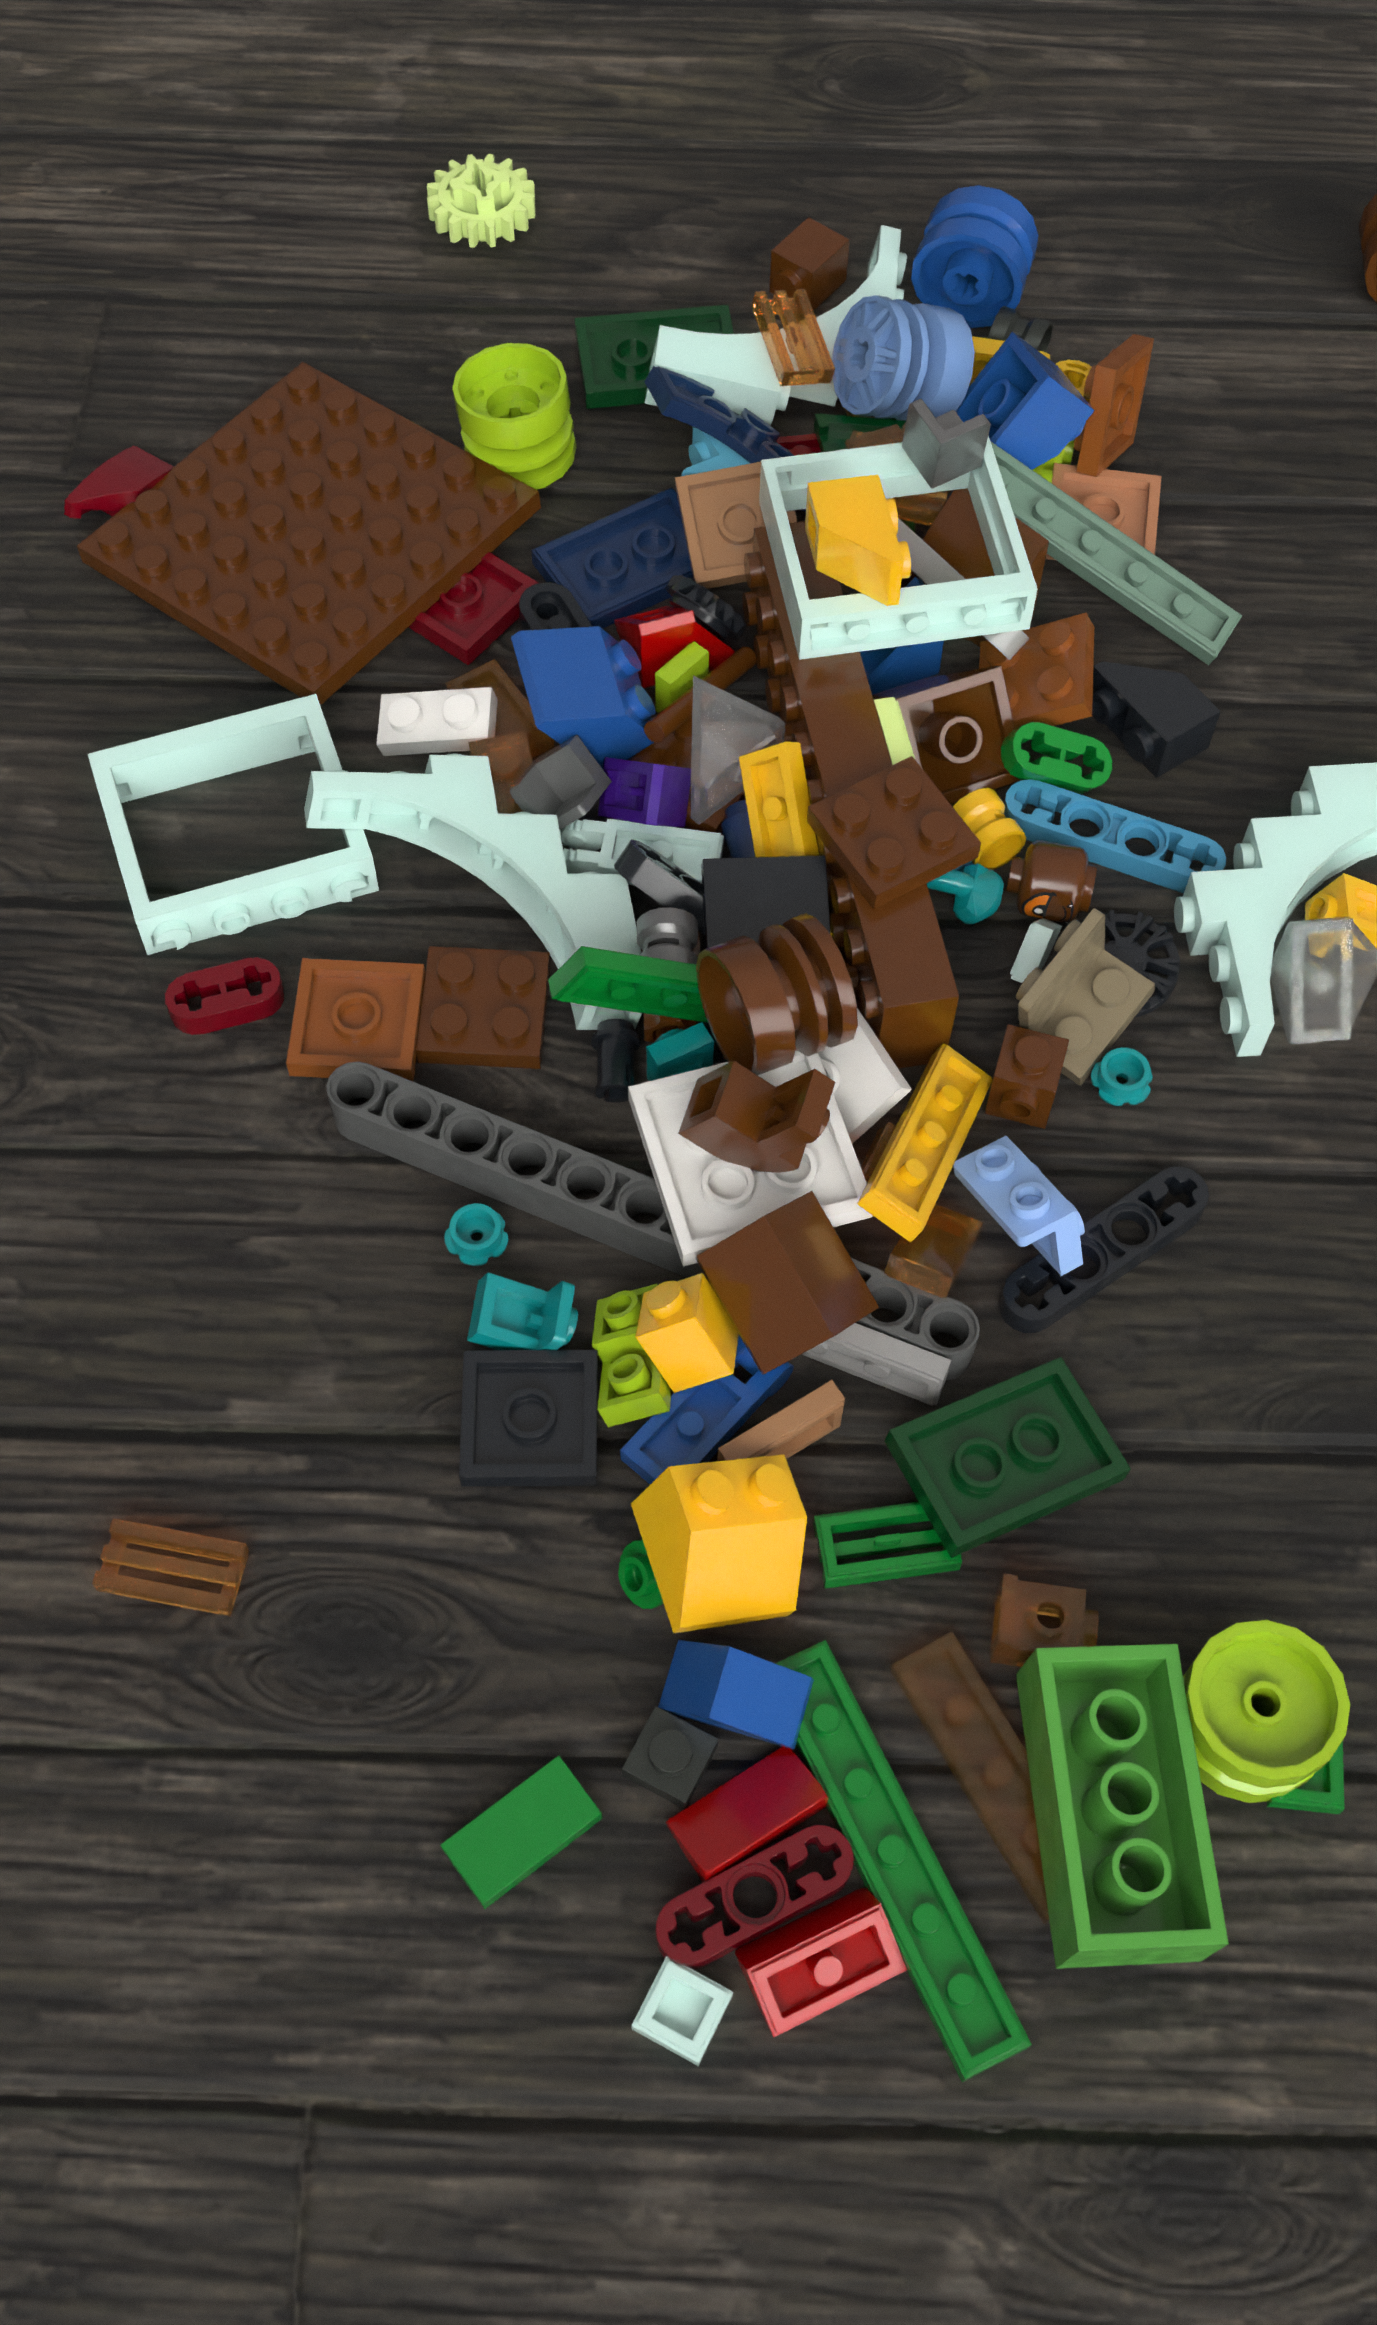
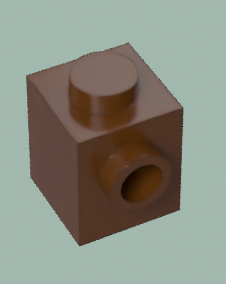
[769,217,850,314]
[984,1024,1069,1129]

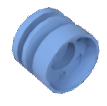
[832,295,975,421]

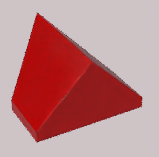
[614,606,735,688]

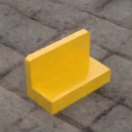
[739,741,819,857]

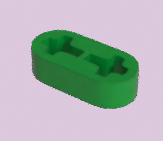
[1001,722,1112,794]

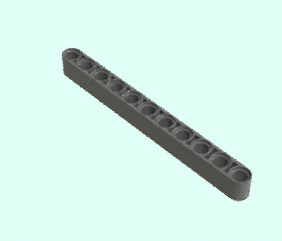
[326,1062,980,1380]

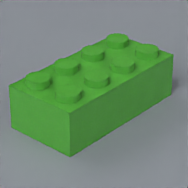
[1016,1644,1229,1969]

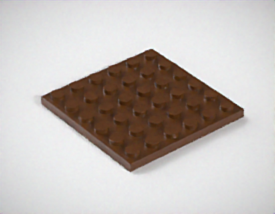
[77,362,541,706]

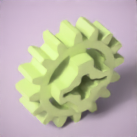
[427,154,536,248]

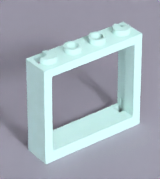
[759,435,1038,660]
[88,694,379,955]

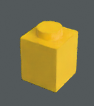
[635,1273,739,1393]

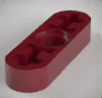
[656,1825,854,1970]

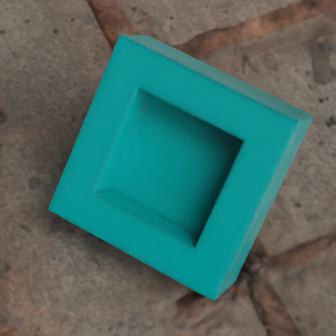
[646,1022,714,1081]

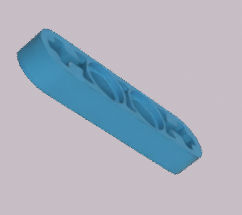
[1004,779,1226,893]

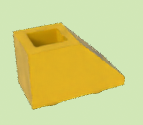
[805,474,911,606]

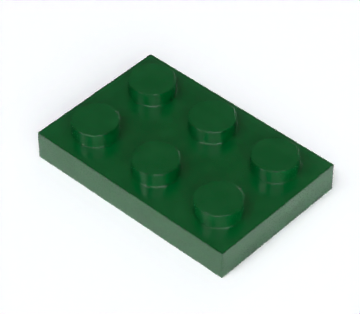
[575,305,734,409]
[884,1357,1131,1558]

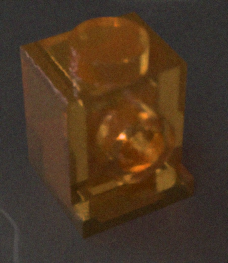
[989,1574,1099,1667]

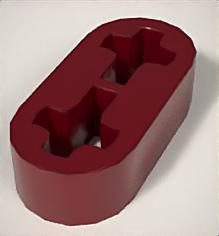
[165,957,284,1035]

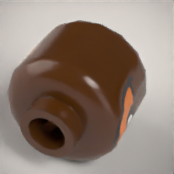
[1006,840,1097,923]

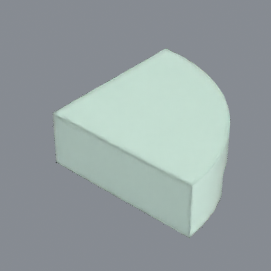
[1010,918,1062,983]

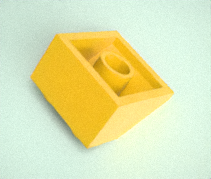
[631,1454,807,1633]

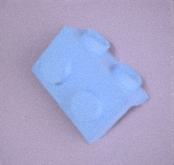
[953,1136,1085,1276]

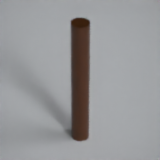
[644,646,757,743]

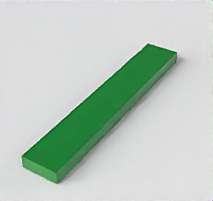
[775,1640,1032,2082]

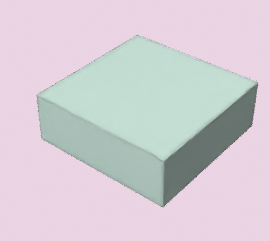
[631,1956,733,2066]

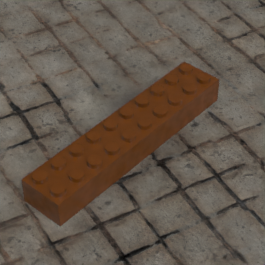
[742,521,959,1069]

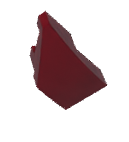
[64,445,174,519]

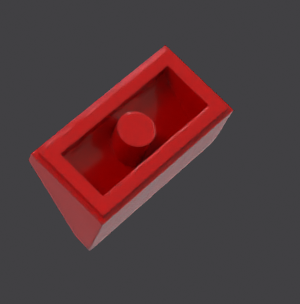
[666,1746,829,1883]
[735,1888,907,2037]

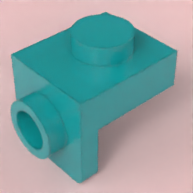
[467,1272,578,1350]

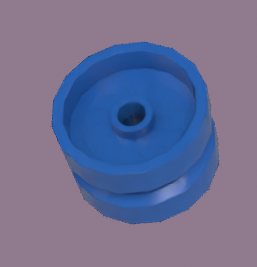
[911,185,1039,328]

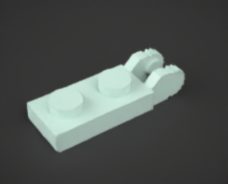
[560,819,724,885]

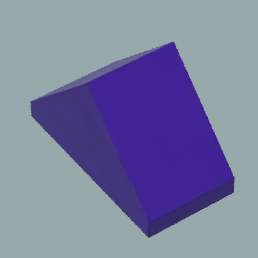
[598,757,692,828]

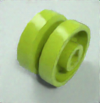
[1183,1620,1350,1803]

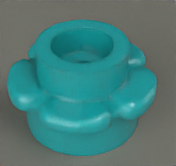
[1091,1047,1153,1106]
[444,1203,508,1266]

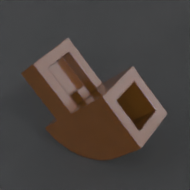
[678,1061,835,1173]

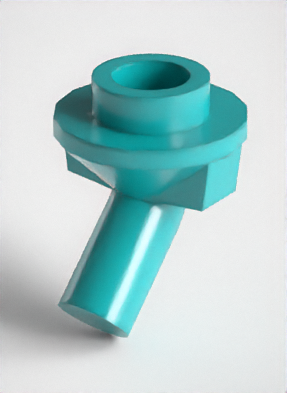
[927,863,1004,924]

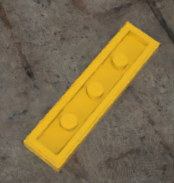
[857,1043,993,1243]

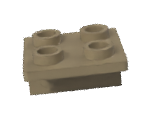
[1016,908,1155,1086]

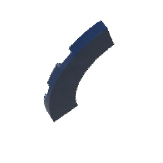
[645,366,806,512]

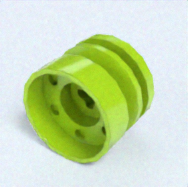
[452,343,576,490]

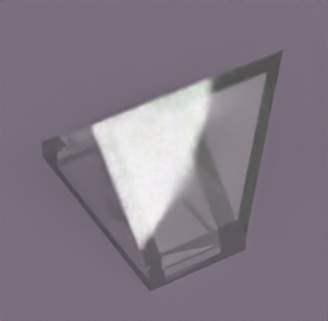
[691,676,786,825]
[1270,917,1377,1044]

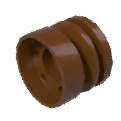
[696,913,858,1075]

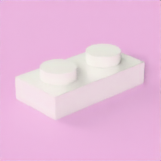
[376,687,498,756]

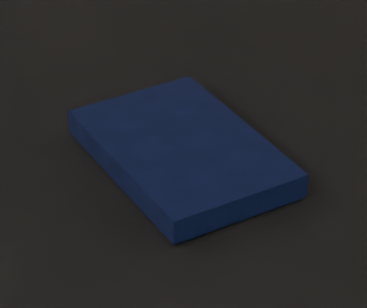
[531,487,694,629]

